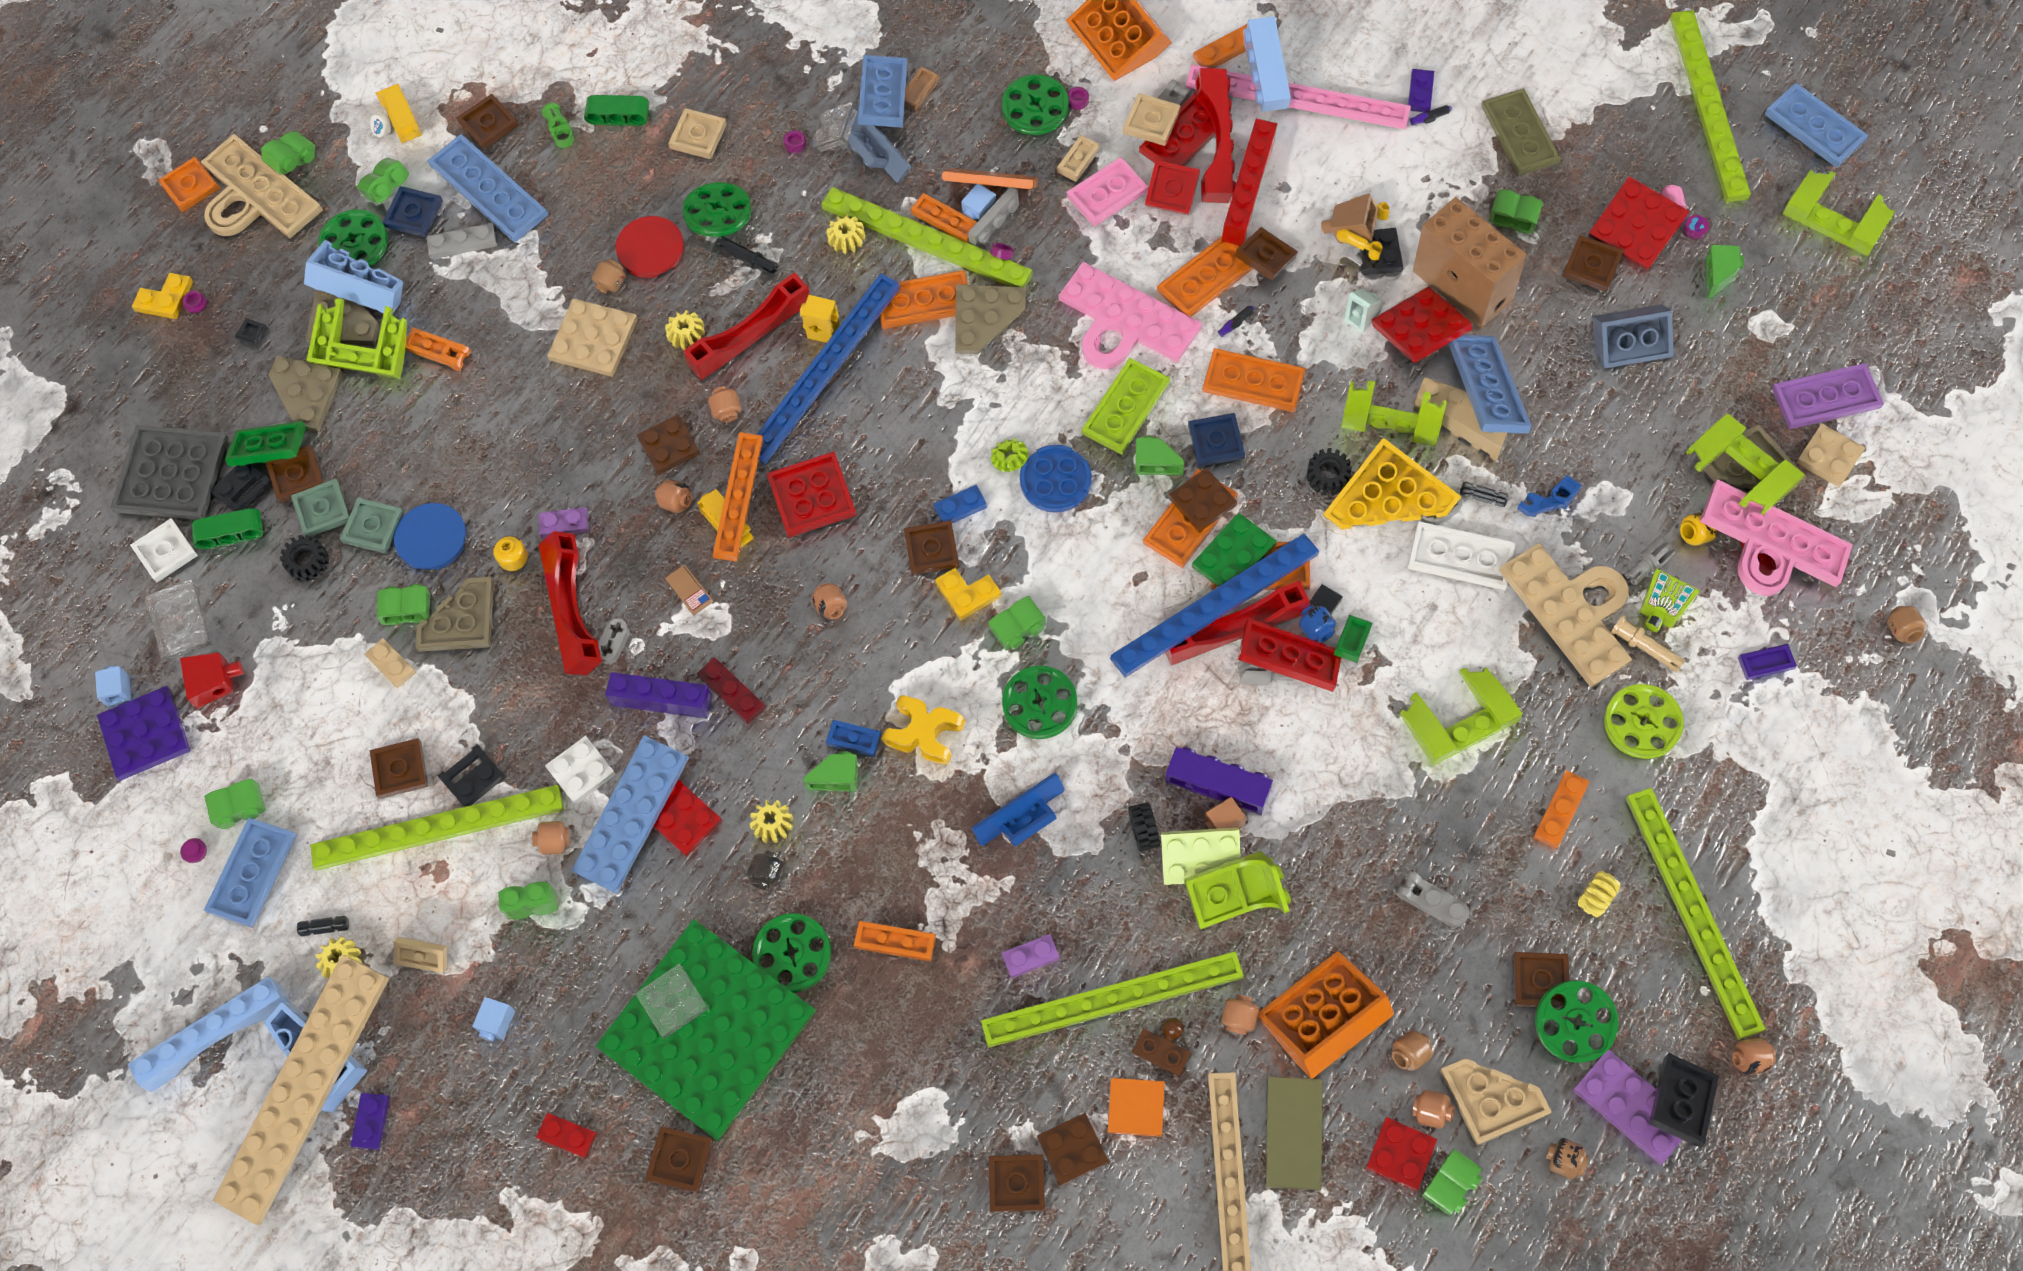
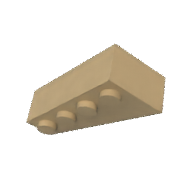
[1413,377,1508,461]

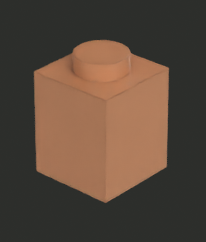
[1204,797,1246,829]

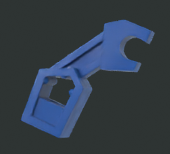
[1517,475,1582,517]

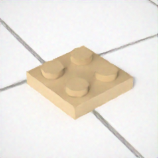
[1123,93,1181,146]
[668,108,727,159]
[1796,424,1865,488]

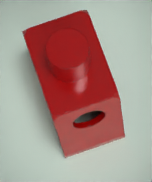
[180,653,244,708]

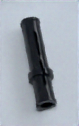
[715,236,779,277]

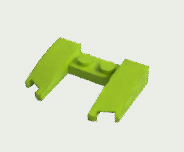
[1783,170,1895,256]
[306,298,407,379]
[1341,381,1447,447]
[1686,413,1805,515]
[1400,667,1523,766]

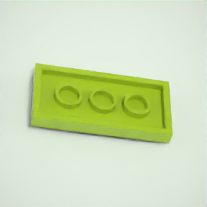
[1081,357,1170,455]

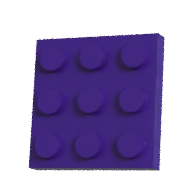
[97,686,191,781]

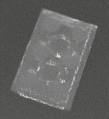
[145,579,212,662]

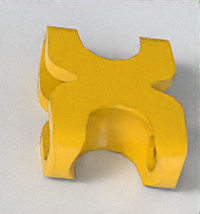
[881,695,966,765]

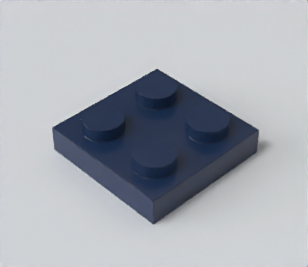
[382,186,443,237]
[1188,413,1245,467]

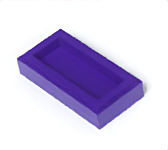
[1738,644,1797,681]

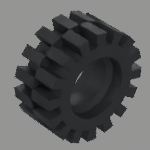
[1307,448,1352,495]
[280,535,329,582]
[1128,802,1160,852]

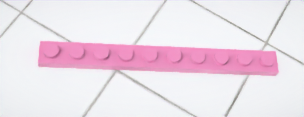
[1186,64,1411,130]

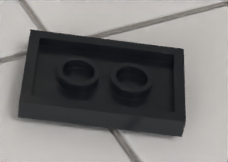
[1649,1053,1719,1148]

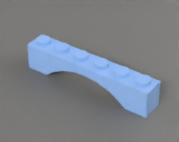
[128,976,291,1092]

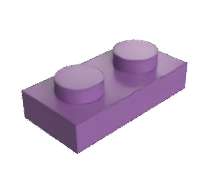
[539,507,589,538]
[1002,934,1060,979]

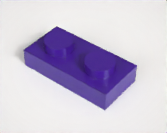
[1408,69,1434,112]
[350,1093,390,1150]

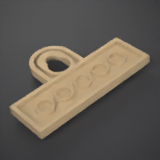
[201,134,323,239]
[1499,543,1632,688]

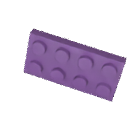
[1772,363,1884,430]
[1573,1050,1682,1165]

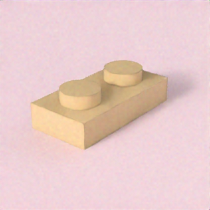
[1057,135,1100,182]
[365,638,416,689]
[394,937,447,973]

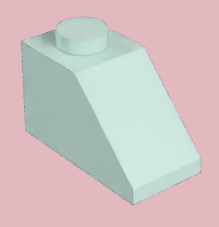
[1344,289,1382,332]

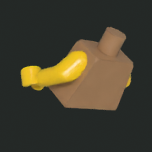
[1321,193,1390,260]

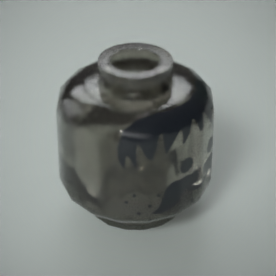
[747,850,784,891]

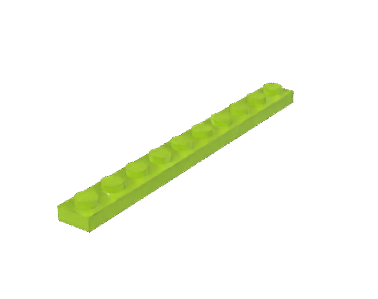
[1670,10,1751,203]
[821,187,1033,288]
[310,785,564,871]
[1626,787,1766,1040]
[981,951,1244,1048]

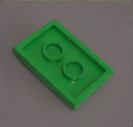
[225,421,306,467]
[1192,512,1277,587]

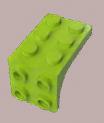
[1183,851,1291,929]

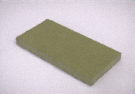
[1481,88,1561,176]
[1266,1077,1322,1191]

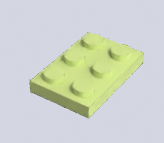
[1161,827,1241,885]

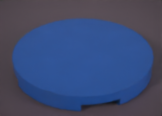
[1020,445,1092,513]
[394,503,467,570]

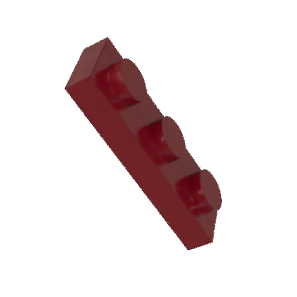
[697,657,766,724]

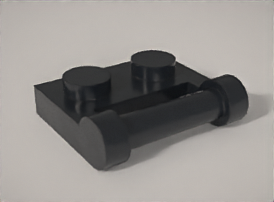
[1360,227,1403,275]
[210,464,272,512]
[437,744,506,807]

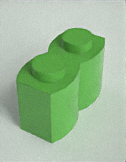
[261,131,315,174]
[357,158,409,203]
[1488,189,1543,234]
[377,584,430,625]
[988,596,1046,651]
[204,779,266,829]
[498,881,558,920]
[1422,1149,1483,1216]

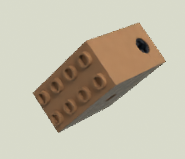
[1413,197,1527,328]

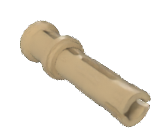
[1611,615,1686,673]

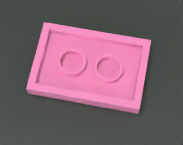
[1067,157,1148,227]

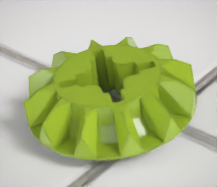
[990,438,1028,472]

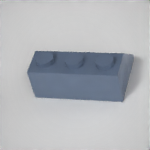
[1592,304,1674,369]

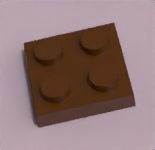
[456,94,519,150]
[1234,227,1298,281]
[1562,235,1624,292]
[637,414,700,475]
[266,444,324,504]
[1169,468,1237,532]
[904,520,960,575]
[369,738,428,799]
[1513,952,1570,1008]
[1037,1112,1109,1187]
[645,1126,714,1193]
[989,1154,1045,1213]

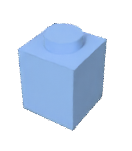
[961,184,996,222]
[95,666,132,707]
[472,997,515,1041]

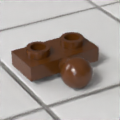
[1132,1018,1192,1077]

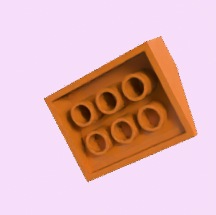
[1066,0,1172,81]
[1258,951,1394,1079]

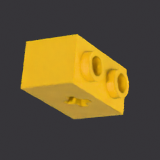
[800,295,841,343]

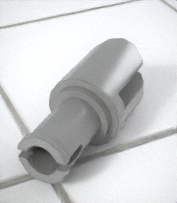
[1625,535,1677,585]
[1238,660,1294,685]

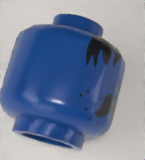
[1299,605,1336,643]

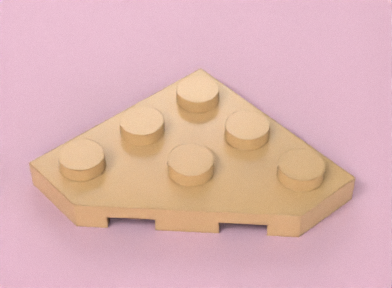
[1440,1058,1552,1146]

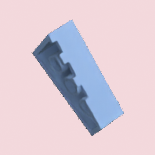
[1243,16,1291,112]
[304,240,403,314]
[264,1002,368,1113]

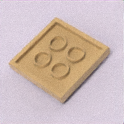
[547,298,638,377]

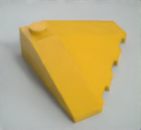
[1323,438,1461,530]

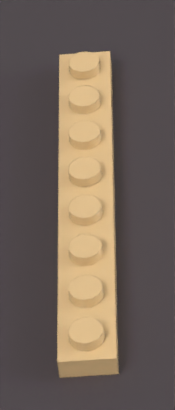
[1208,1072,1251,1271]

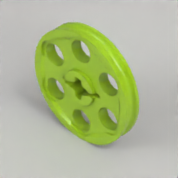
[1604,684,1684,759]

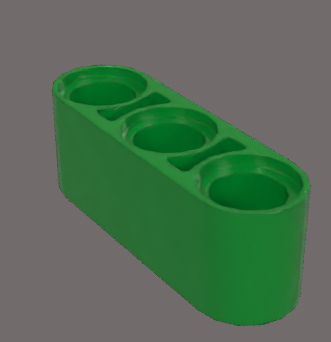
[584,95,650,126]
[192,508,263,549]

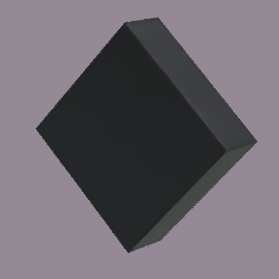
[235,318,268,347]
[1309,584,1343,615]

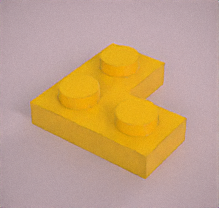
[132,273,194,319]
[935,568,1002,621]

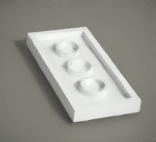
[1408,521,1516,590]

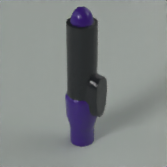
[1410,105,1452,126]
[1218,306,1254,337]

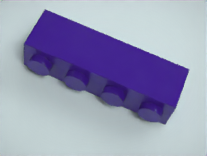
[605,672,713,719]
[1165,747,1273,816]

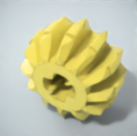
[826,214,866,255]
[665,310,705,350]
[749,800,793,844]
[1578,871,1620,917]
[315,936,362,978]

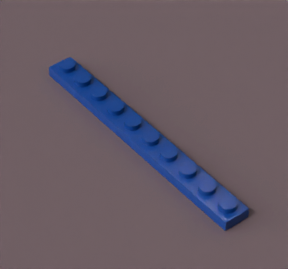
[756,273,901,465]
[1110,533,1320,678]

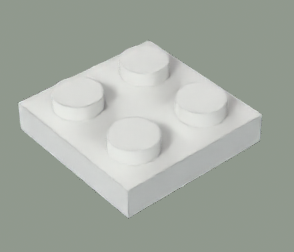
[130,518,198,583]
[545,736,616,805]

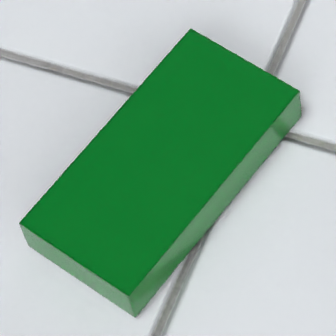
[1334,615,1373,663]

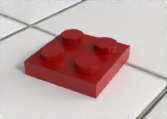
[1145,160,1200,216]
[1365,1117,1437,1191]

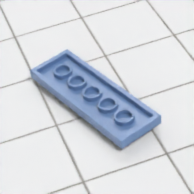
[427,134,548,243]
[1449,335,1531,434]
[571,735,689,894]

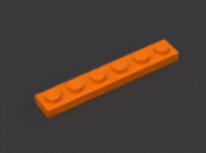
[713,432,763,562]

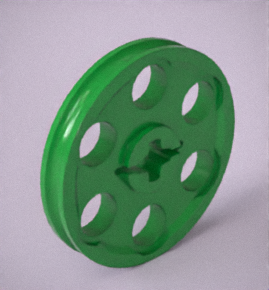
[1002,74,1069,135]
[683,182,751,237]
[318,209,388,267]
[1002,666,1077,739]
[752,913,832,993]
[1535,980,1619,1063]

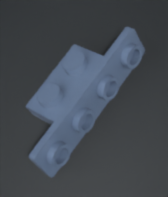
[845,108,911,183]

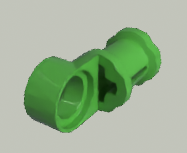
[541,102,575,148]

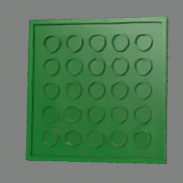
[596,919,816,1141]

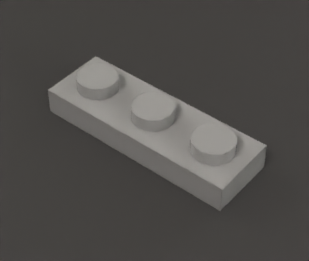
[968,187,1019,247]
[426,223,498,260]

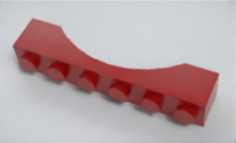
[1195,68,1236,203]
[1221,118,1278,246]
[683,272,810,381]
[539,531,602,676]
[1165,580,1310,666]

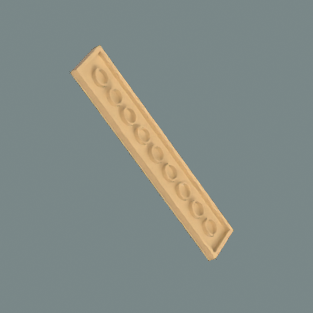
[212,955,389,1225]

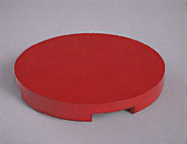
[616,216,684,278]

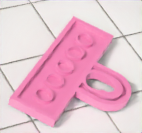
[1059,262,1202,369]
[1700,479,1853,596]

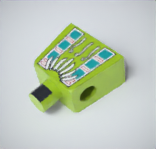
[1640,568,1700,632]

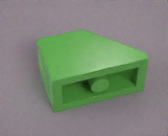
[1706,245,1744,298]
[1135,436,1184,476]
[803,751,859,792]

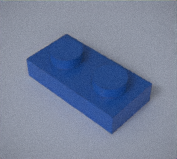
[933,484,987,523]
[826,720,882,758]

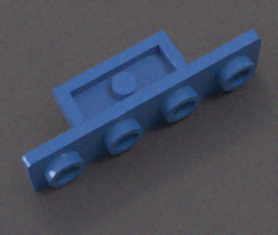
[972,773,1065,847]

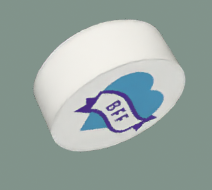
[370,114,391,137]

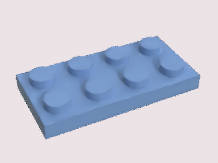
[858,55,907,128]
[1764,83,1869,168]
[204,817,297,928]

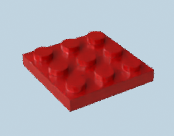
[1589,176,1689,271]
[1372,286,1472,363]
[766,451,857,538]

